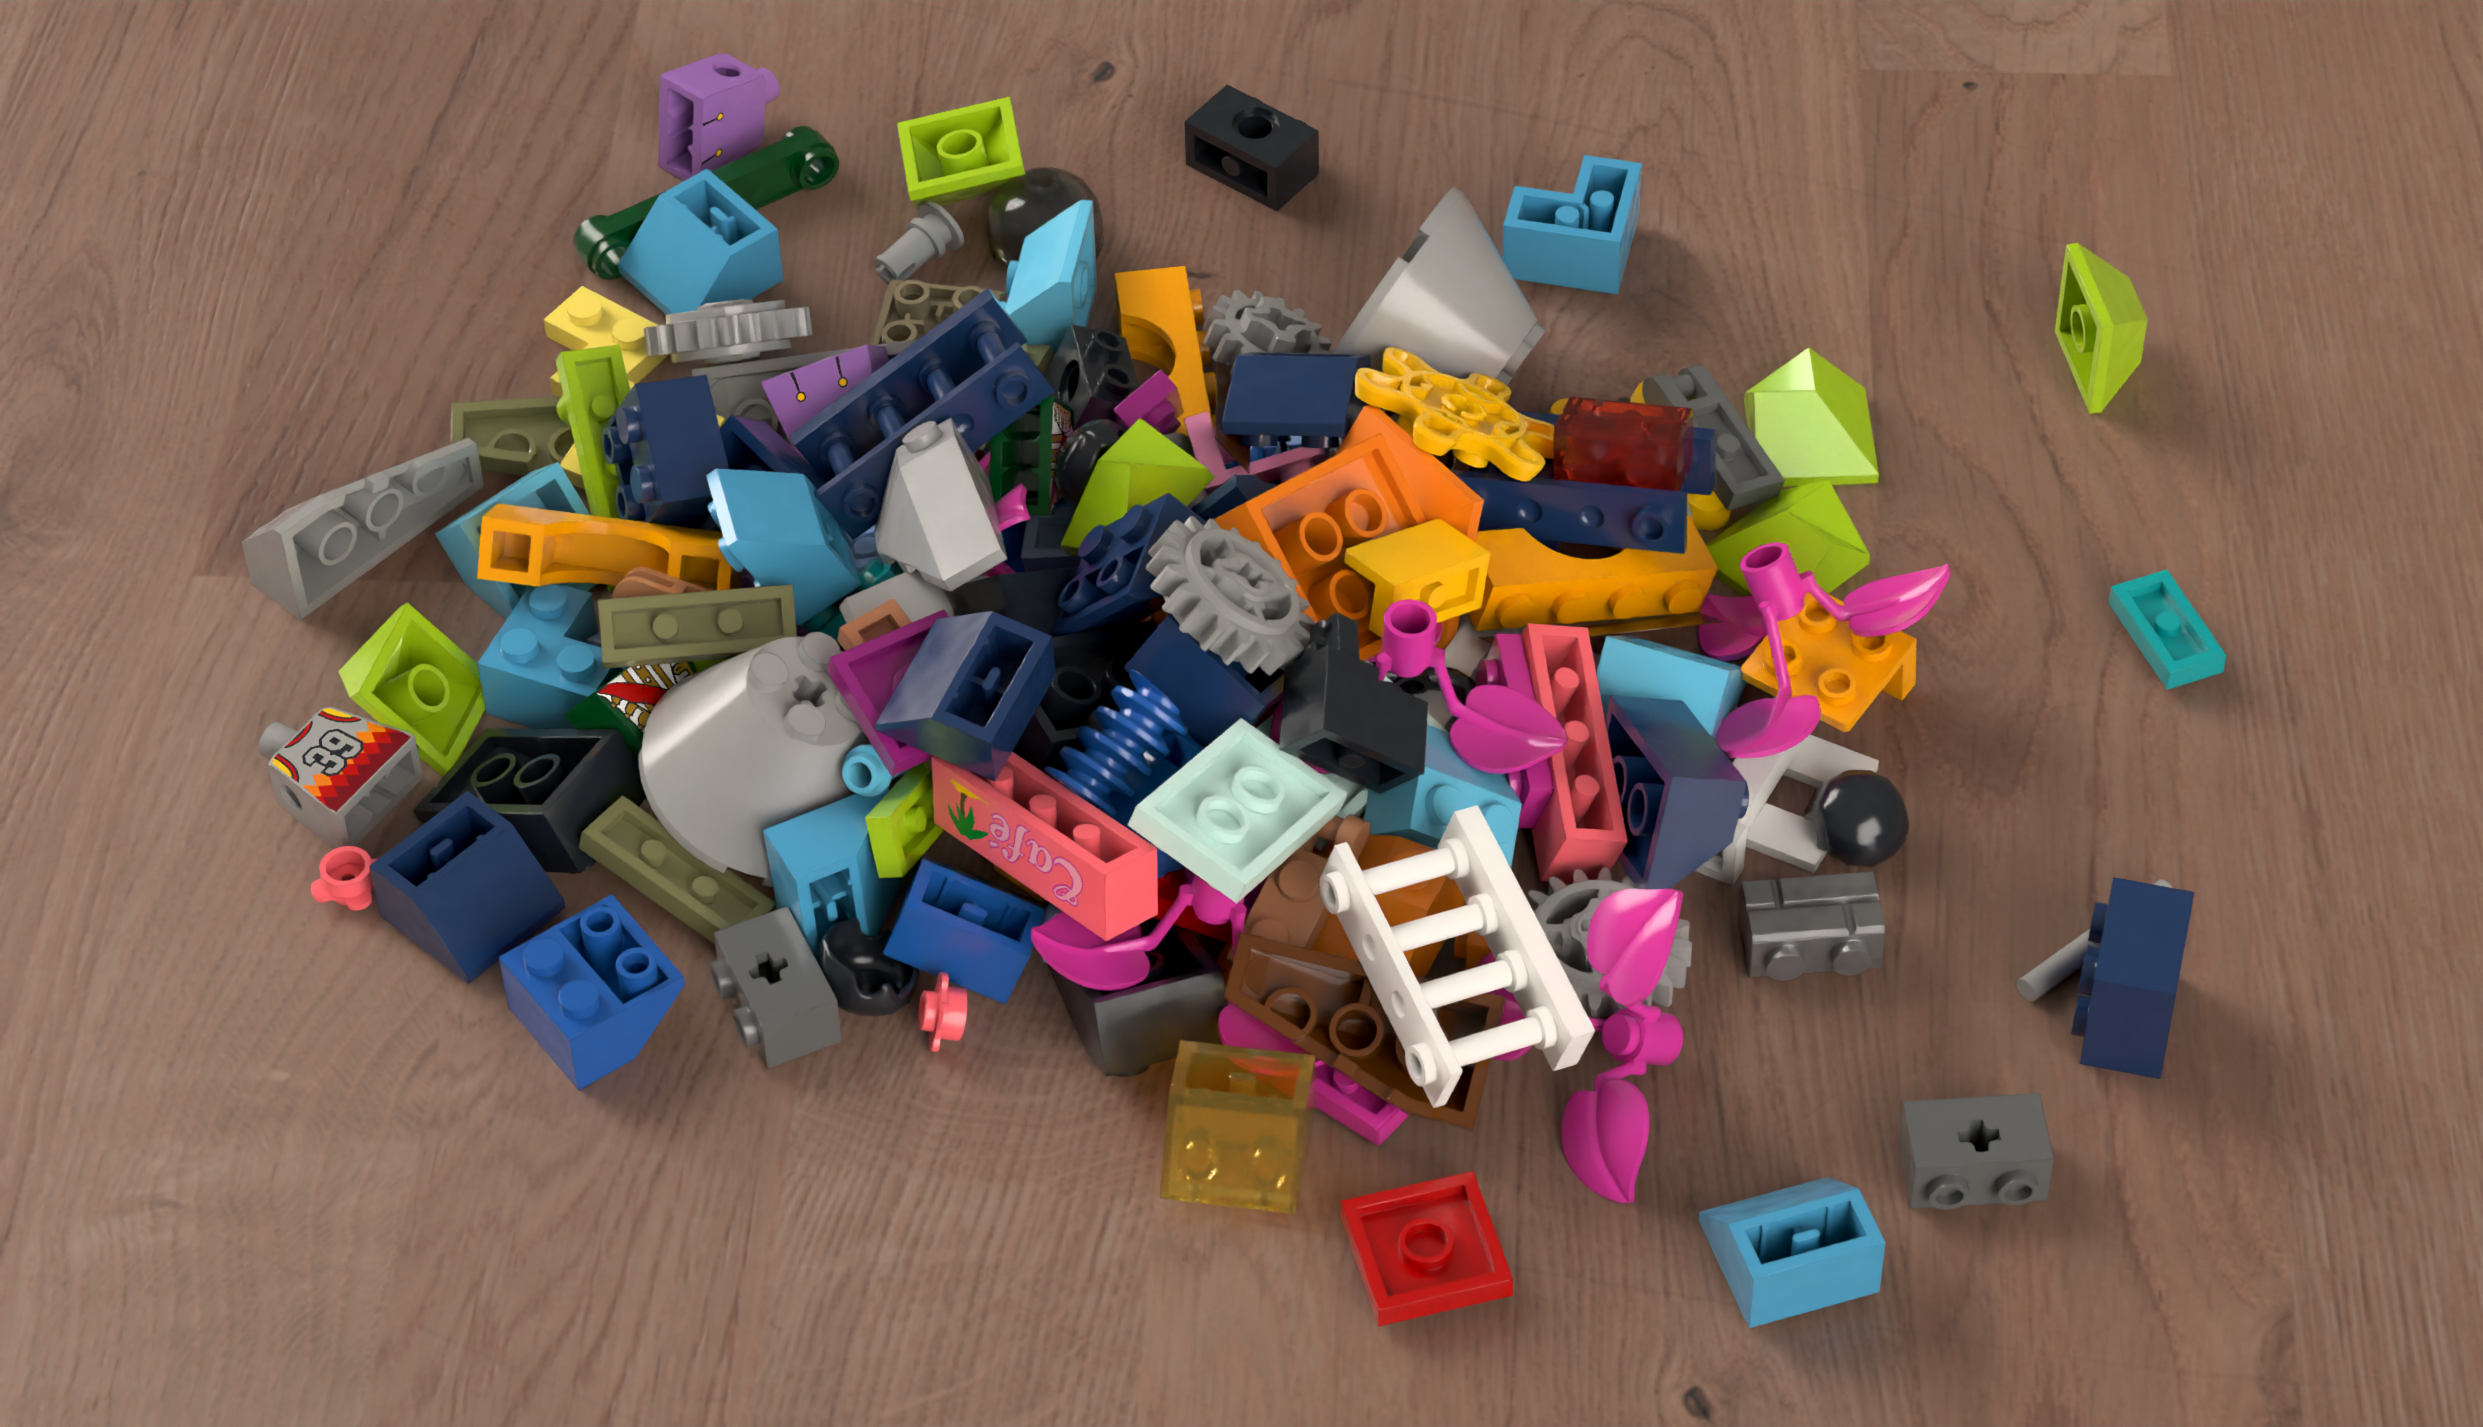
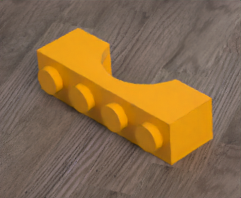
[1114,266,1217,459]
[477,503,742,591]
[1467,515,1718,631]

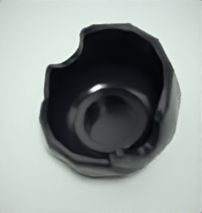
[1054,419,1129,507]
[1804,770,1909,867]
[818,918,920,1017]

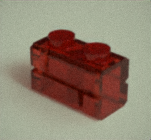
[1553,396,1693,491]

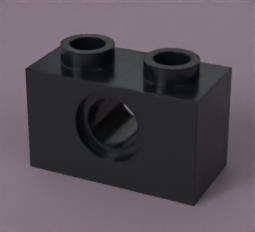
[1184,85,1319,211]
[1044,324,1140,430]

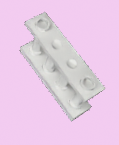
[1319,805,1595,1108]

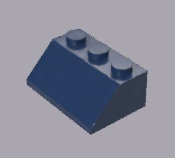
[1605,695,1749,890]

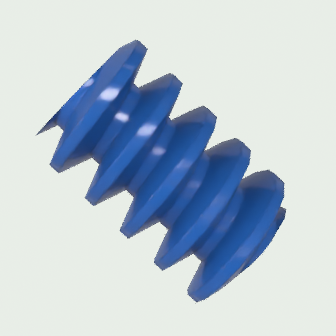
[1043,669,1188,817]

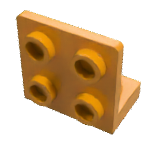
[1741,592,1917,732]

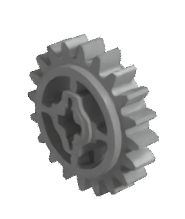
[644,299,813,364]
[1146,516,1315,675]
[1528,867,1692,1019]

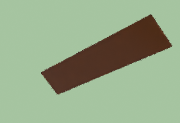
[1215,365,1250,473]
[1479,613,1723,644]

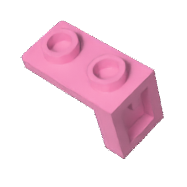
[1184,411,1326,495]

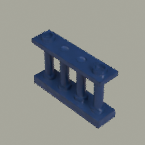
[790,288,1055,540]
[1449,411,1716,554]

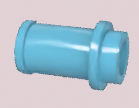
[842,744,911,797]

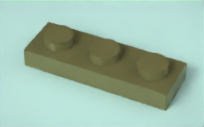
[598,584,797,669]
[579,795,777,944]

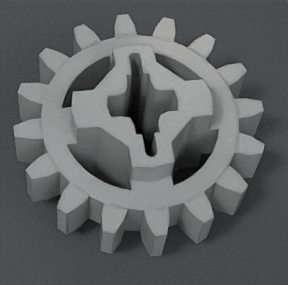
[1202,290,1332,375]

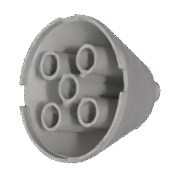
[1332,186,1546,385]
[638,632,890,887]

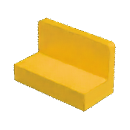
[1344,519,1491,638]

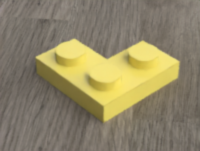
[544,286,670,396]

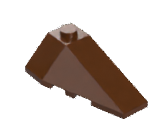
[1224,933,1506,1131]

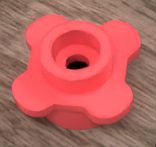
[310,846,378,911]
[918,972,967,1052]

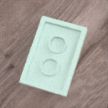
[1128,718,1348,904]

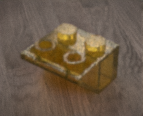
[1160,1040,1316,1214]

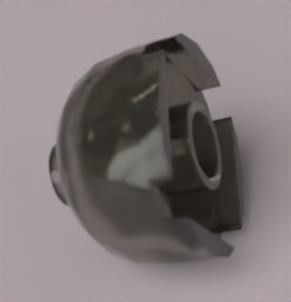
[987,167,1104,270]

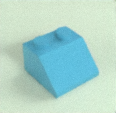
[999,200,1097,356]
[434,462,597,620]
[1596,635,1747,743]
[1364,725,1522,866]

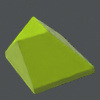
[897,97,1025,211]
[2055,243,2148,414]
[1744,348,1879,487]
[1060,418,1214,556]
[1705,480,1870,597]
[338,603,486,777]

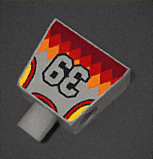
[259,707,423,849]

